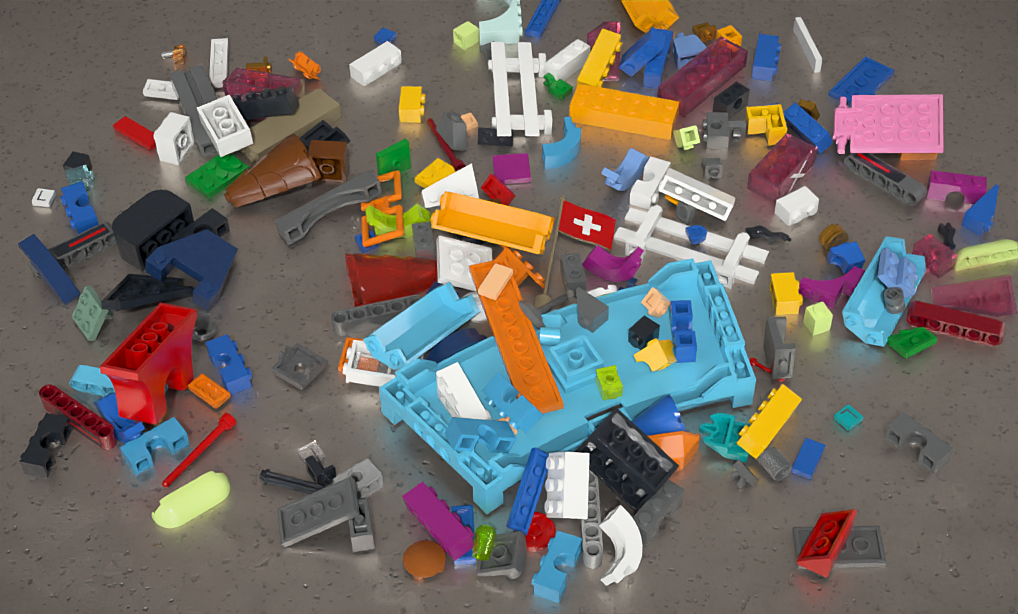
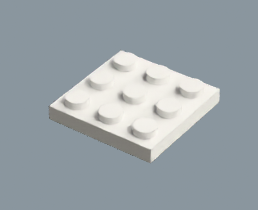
[436,235,492,291]

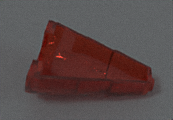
[345,253,438,307]

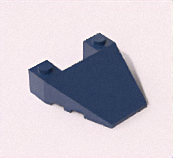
[146,230,238,312]

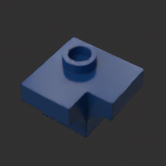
[826,241,865,274]

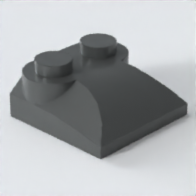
[476,531,527,579]

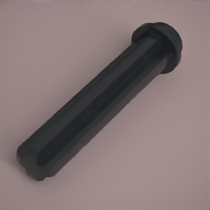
[259,469,325,494]

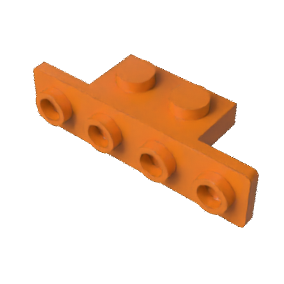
[495,245,545,289]

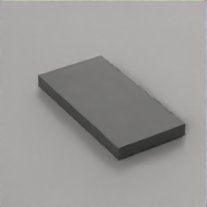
[277,476,360,547]
[792,526,887,568]

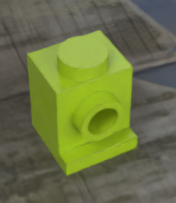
[595,365,623,401]

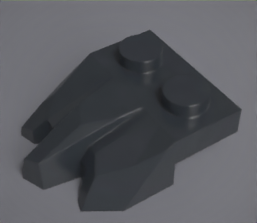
[299,120,350,150]

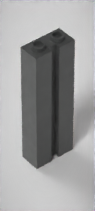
[169,65,217,157]

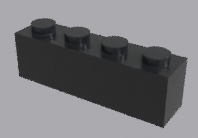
[230,86,299,121]

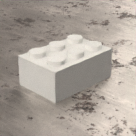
[197,95,253,157]
[545,452,589,519]

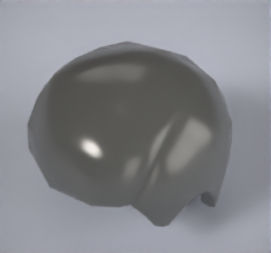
[192,311,216,341]

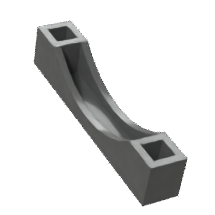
[274,170,383,245]

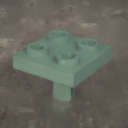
[72,286,114,341]

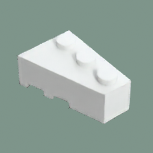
[421,163,479,212]
[436,362,491,420]

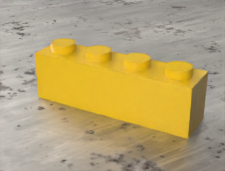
[576,28,623,88]
[737,384,802,459]

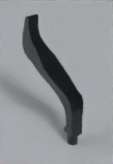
[938,222,956,254]
[745,226,791,242]

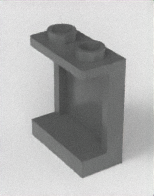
[763,316,796,379]

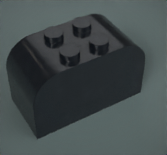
[112,190,194,272]

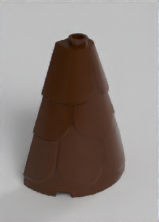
[224,133,321,208]

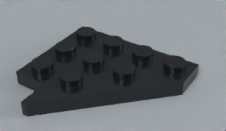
[101,274,193,312]

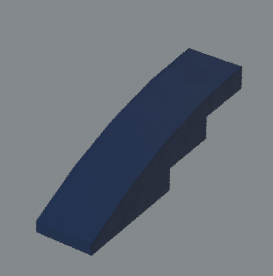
[18,234,81,305]

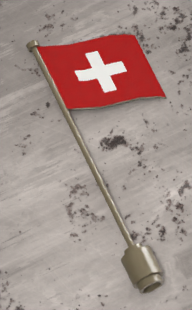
[533,196,616,314]

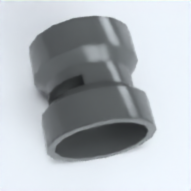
[884,287,905,314]

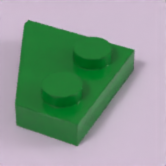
[886,327,937,359]

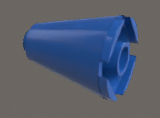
[631,394,687,436]

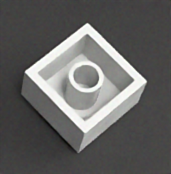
[154,112,195,165]

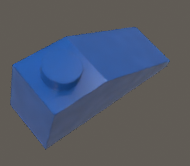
[961,184,999,236]

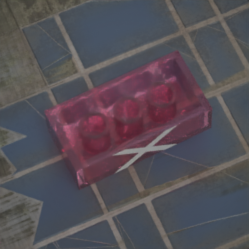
[747,133,818,203]

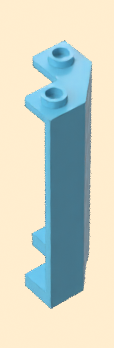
[842,236,926,347]
[363,282,481,370]

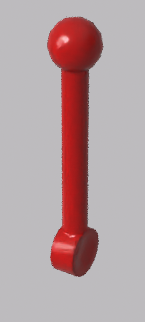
[749,358,785,382]

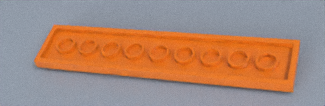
[469,258,564,414]

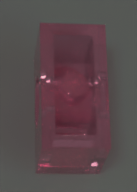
[912,234,958,279]

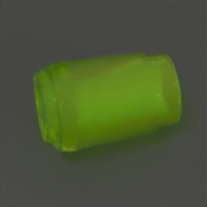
[472,525,496,561]

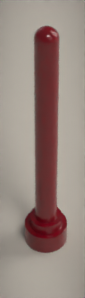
[427,118,466,172]

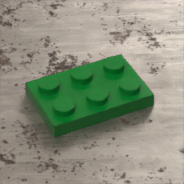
[185,153,249,199]

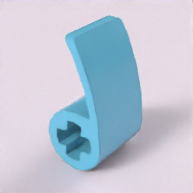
[540,314,561,346]

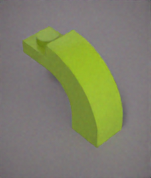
[365,204,432,239]

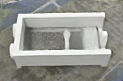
[343,340,424,387]

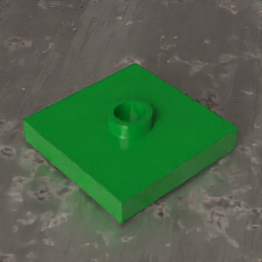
[376,138,411,183]

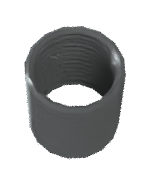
[758,446,792,481]

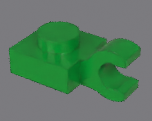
[543,73,573,100]

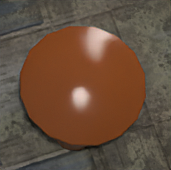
[403,540,446,580]

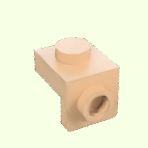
[641,287,671,318]

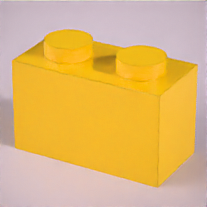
[399,86,426,123]
[769,272,803,315]

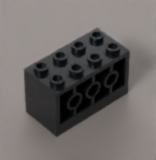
[575,407,679,512]

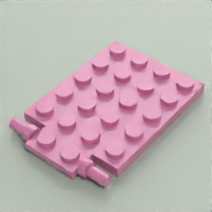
[833,94,943,154]

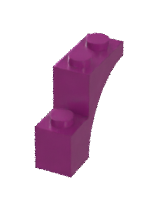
[798,266,865,308]

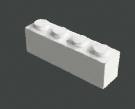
[658,168,735,221]

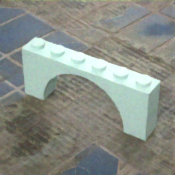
[479,0,523,45]

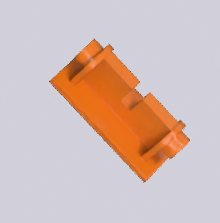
[289,52,321,80]

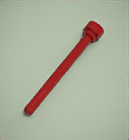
[162,412,237,488]

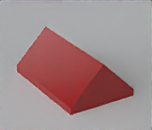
[796,509,857,578]

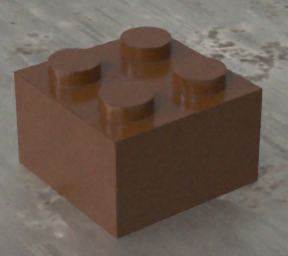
[308,140,350,183]

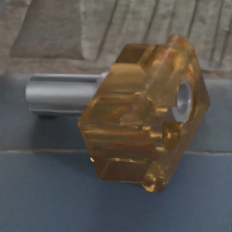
[161,44,187,64]

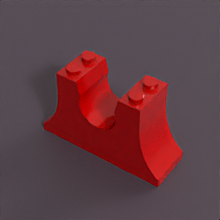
[100,303,197,424]

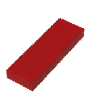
[113,116,156,151]

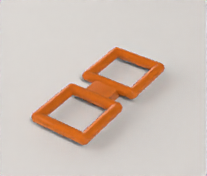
[361,170,404,247]

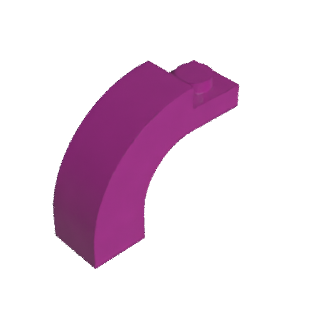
[582,245,644,282]

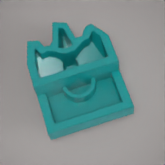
[699,413,751,463]

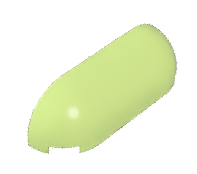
[952,239,1018,271]
[152,471,231,528]

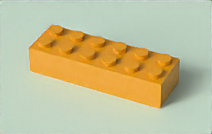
[569,84,679,140]

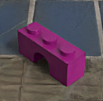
[927,170,987,204]

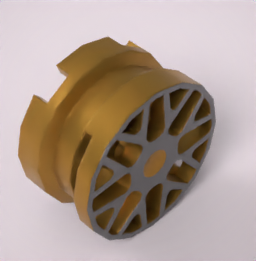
[818,223,849,252]

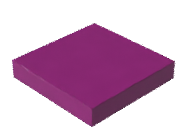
[493,153,531,184]

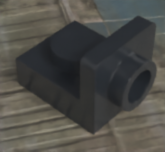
[305,455,336,485]

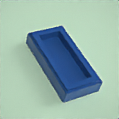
[791,438,826,480]

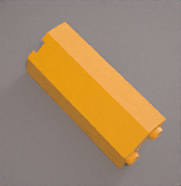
[621,0,679,33]
[431,191,555,254]

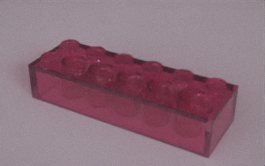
[657,36,748,117]

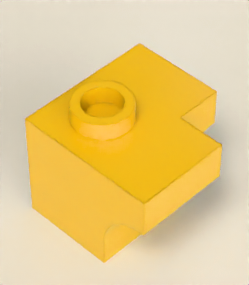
[634,338,677,372]

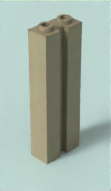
[238,88,342,163]

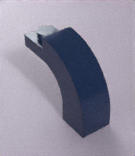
[424,328,488,364]

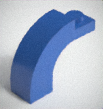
[93,392,145,445]

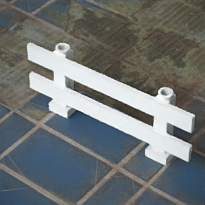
[488,42,552,136]
[614,205,769,289]

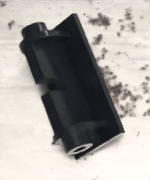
[478,127,514,146]

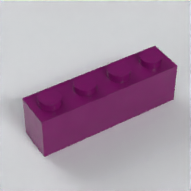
[402,481,475,561]

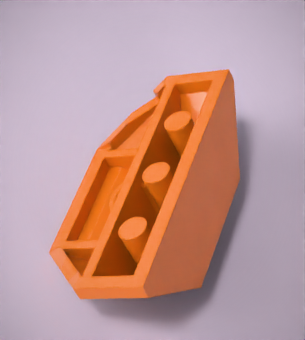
[648,431,700,471]

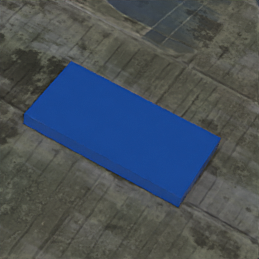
[828,56,895,107]

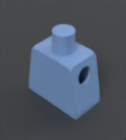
[672,33,709,69]

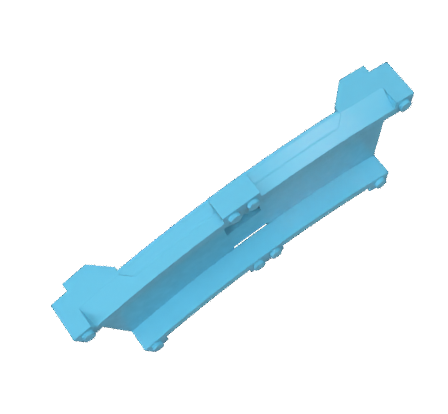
[379,258,756,514]

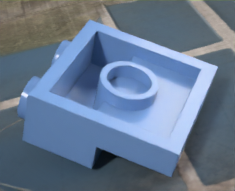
[878,247,918,299]

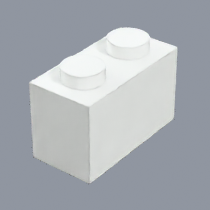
[775,186,819,226]

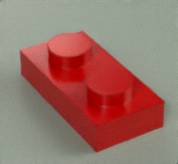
[481,174,516,206]

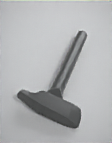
[519,294,569,330]

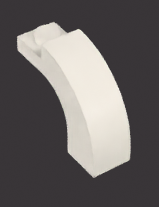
[599,505,642,586]

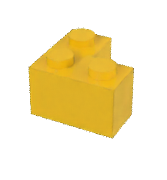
[745,104,787,145]

